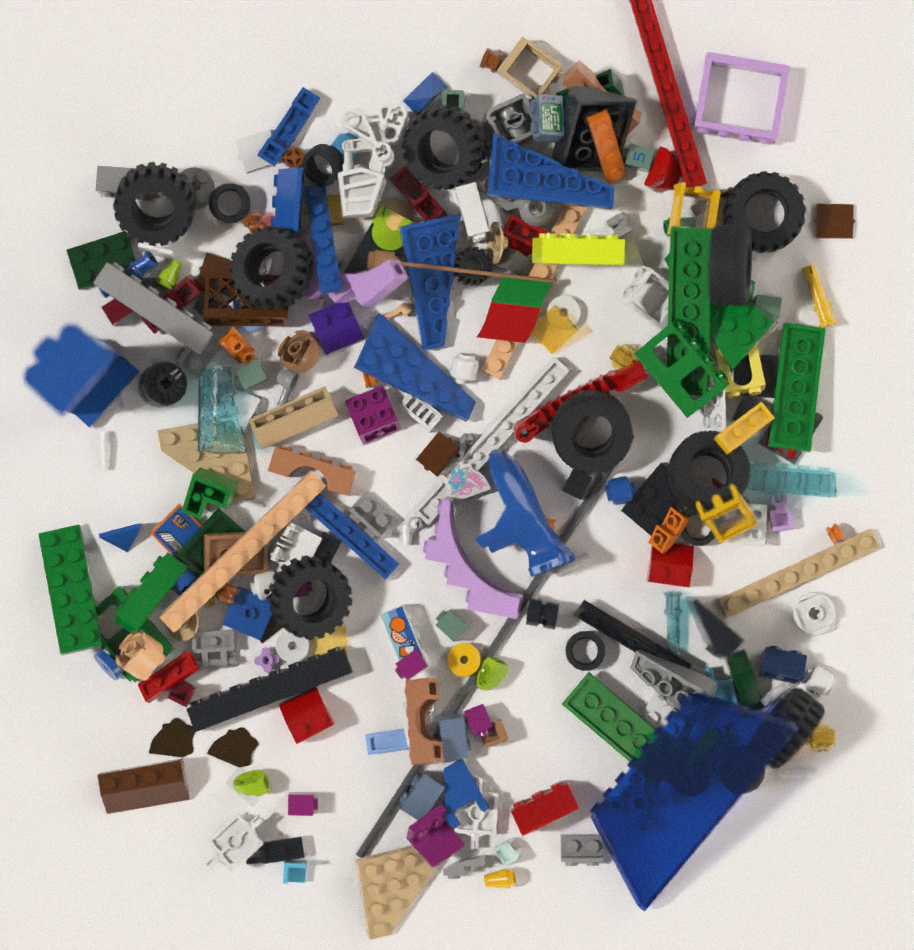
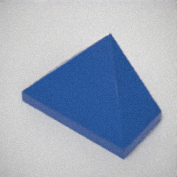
[403,72,447,116]
[99,523,143,553]

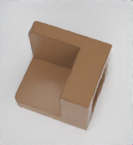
[482,719,509,748]

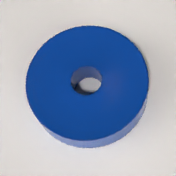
[94,650,123,680]

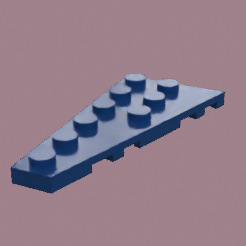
[354,313,476,422]

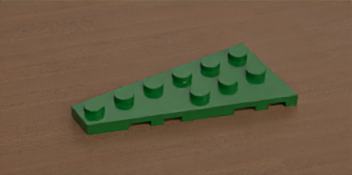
[664,253,774,371]

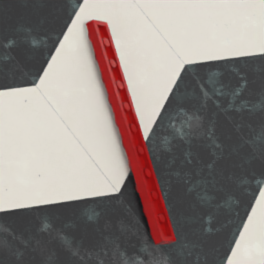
[629,0,707,187]

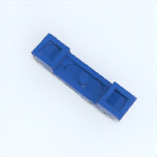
[257,87,320,167]

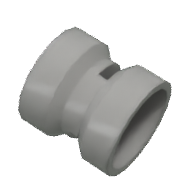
[606,211,634,239]

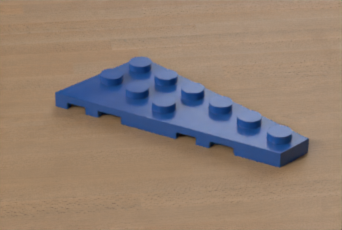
[487,132,614,210]
[399,214,461,350]

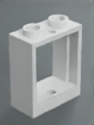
[455,182,489,243]
[620,266,669,330]

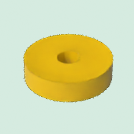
[447,643,482,677]

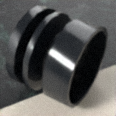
[137,361,187,408]

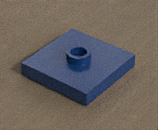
[222,586,272,641]

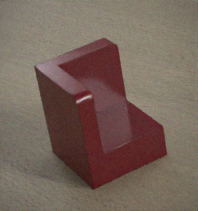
[101,298,133,326]
[167,680,197,707]

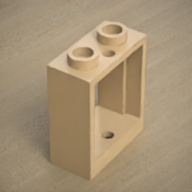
[497,36,563,99]

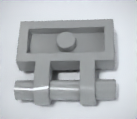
[192,629,237,669]

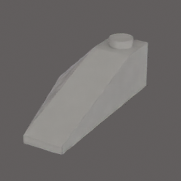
[630,650,718,726]

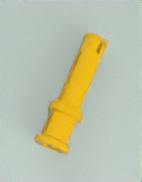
[802,264,837,328]

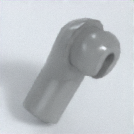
[454,433,475,460]

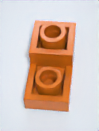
[648,507,690,554]

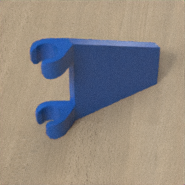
[444,759,489,828]

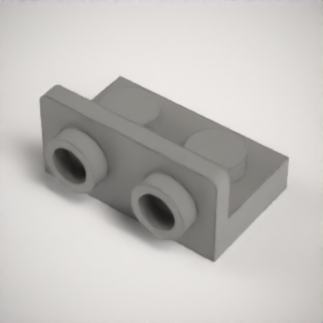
[176,337,222,378]
[349,492,396,539]
[561,835,604,866]

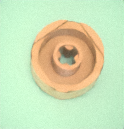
[115,630,165,681]

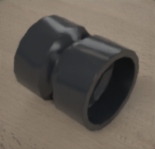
[526,598,559,630]

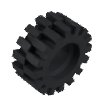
[454,247,493,286]

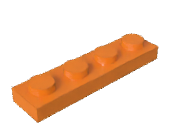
[587,110,627,184]

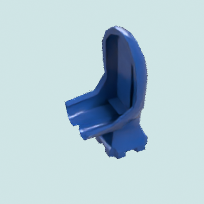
[475,449,576,577]

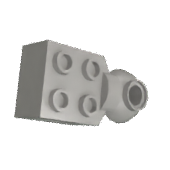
[477,93,533,154]
[476,168,554,227]

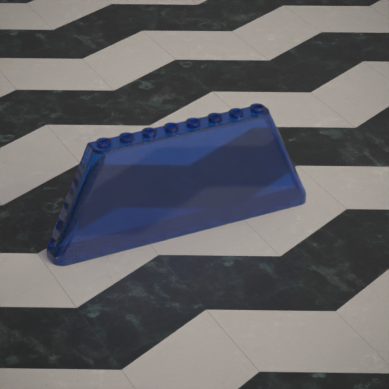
[590,691,800,912]

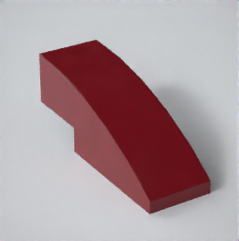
[389,166,448,221]
[141,274,205,334]

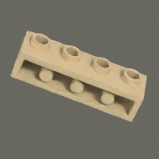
[249,386,338,449]

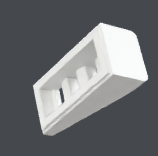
[398,394,443,432]

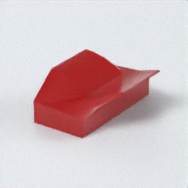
[644,146,682,193]
[503,214,548,256]

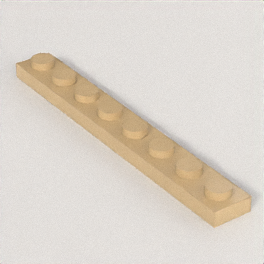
[718,529,879,618]

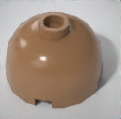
[278,330,320,373]

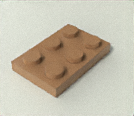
[204,532,268,575]

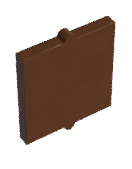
[814,204,855,239]
[197,253,234,297]
[416,432,461,477]

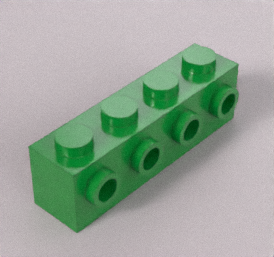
[114,552,187,636]

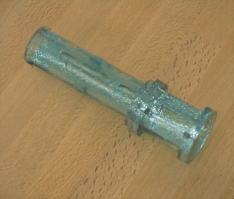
[663,591,682,655]

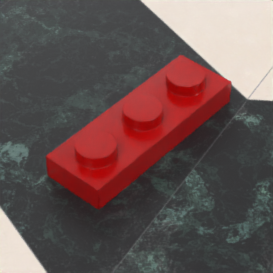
[137,651,200,703]

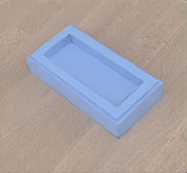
[365,729,410,755]

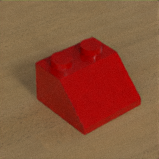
[646,543,694,588]
[279,687,335,744]

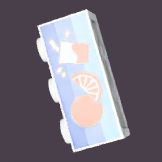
[379,604,429,663]

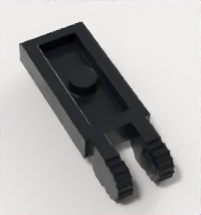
[246,836,305,864]

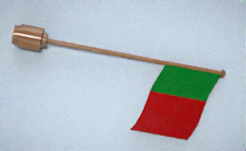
[367,250,557,343]

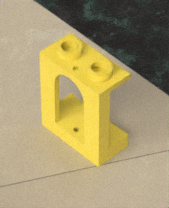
[713,343,765,399]

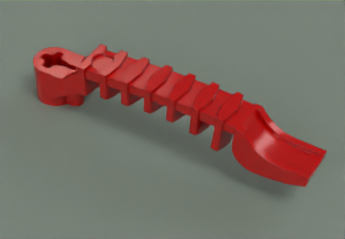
[513,360,648,443]

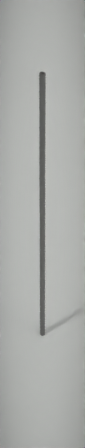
[356,434,635,858]

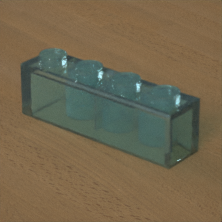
[198,364,247,454]
[747,461,837,498]

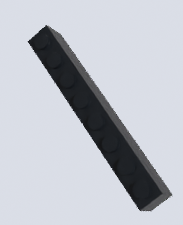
[186,646,353,732]

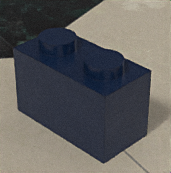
[758,646,807,685]

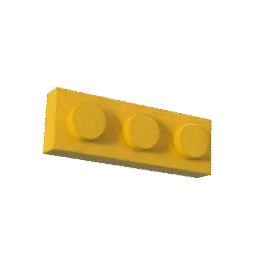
[714,402,775,455]

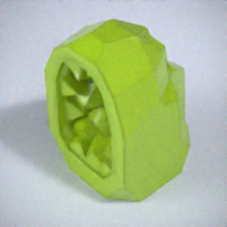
[477,656,509,691]
[233,769,270,797]

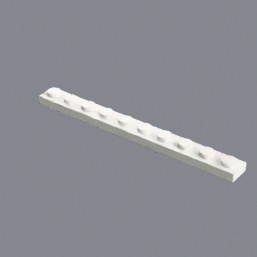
[413,357,570,525]

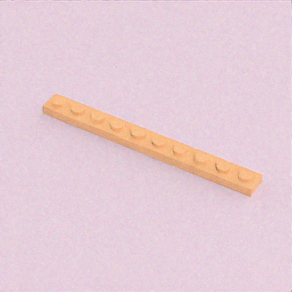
[481,205,587,380]
[159,470,326,633]

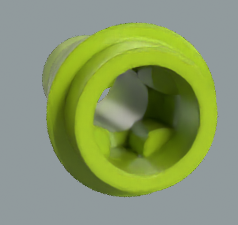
[156,259,182,291]

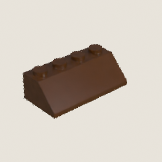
[97,758,190,814]

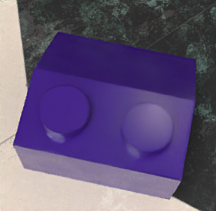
[308,302,364,355]

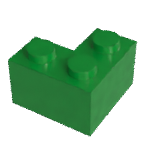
[181,467,239,520]

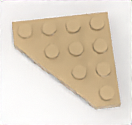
[157,420,255,502]
[356,845,437,940]

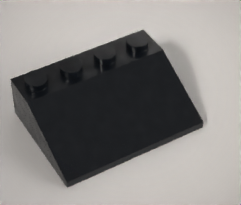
[552,87,637,171]
[685,596,745,660]

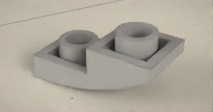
[443,855,485,879]

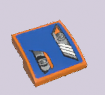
[150,503,202,563]

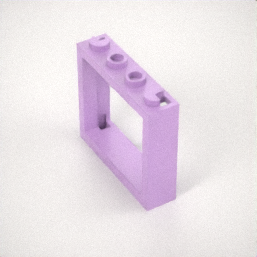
[693,52,790,145]

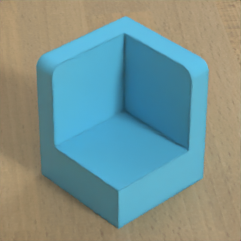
[283,860,307,884]

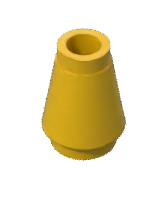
[484,867,516,888]

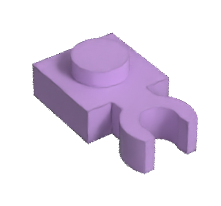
[769,494,794,531]

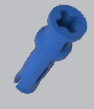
[99,251,158,298]

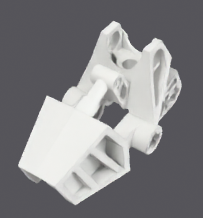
[338,103,409,219]

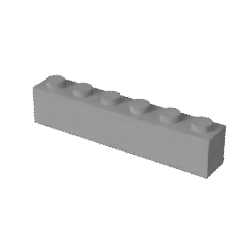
[93,262,214,355]

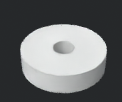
[547,296,580,330]
[276,630,310,663]

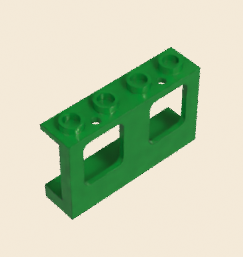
[634,319,729,418]
[96,586,175,683]

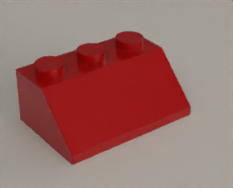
[510,781,580,837]

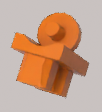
[218,327,255,364]

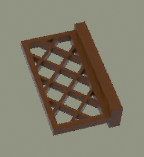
[203,274,289,327]

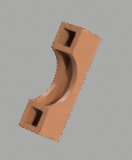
[563,60,641,134]
[268,444,356,496]
[405,678,444,766]

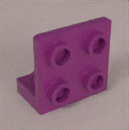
[345,385,402,445]
[406,804,465,868]

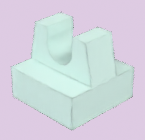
[492,837,522,866]

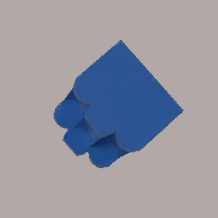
[23,323,140,428]

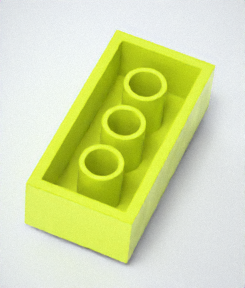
[532,234,625,265]

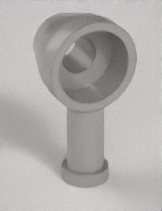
[276,369,299,406]

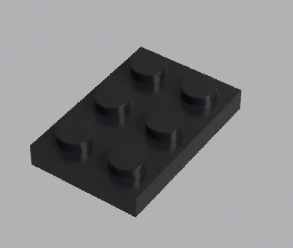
[620,463,681,536]

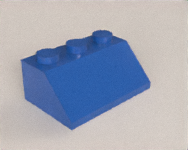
[271,168,305,236]

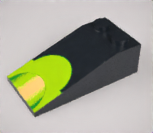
[344,205,415,274]

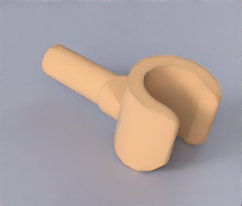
[383,303,413,319]

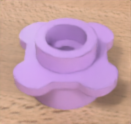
[254,647,279,673]

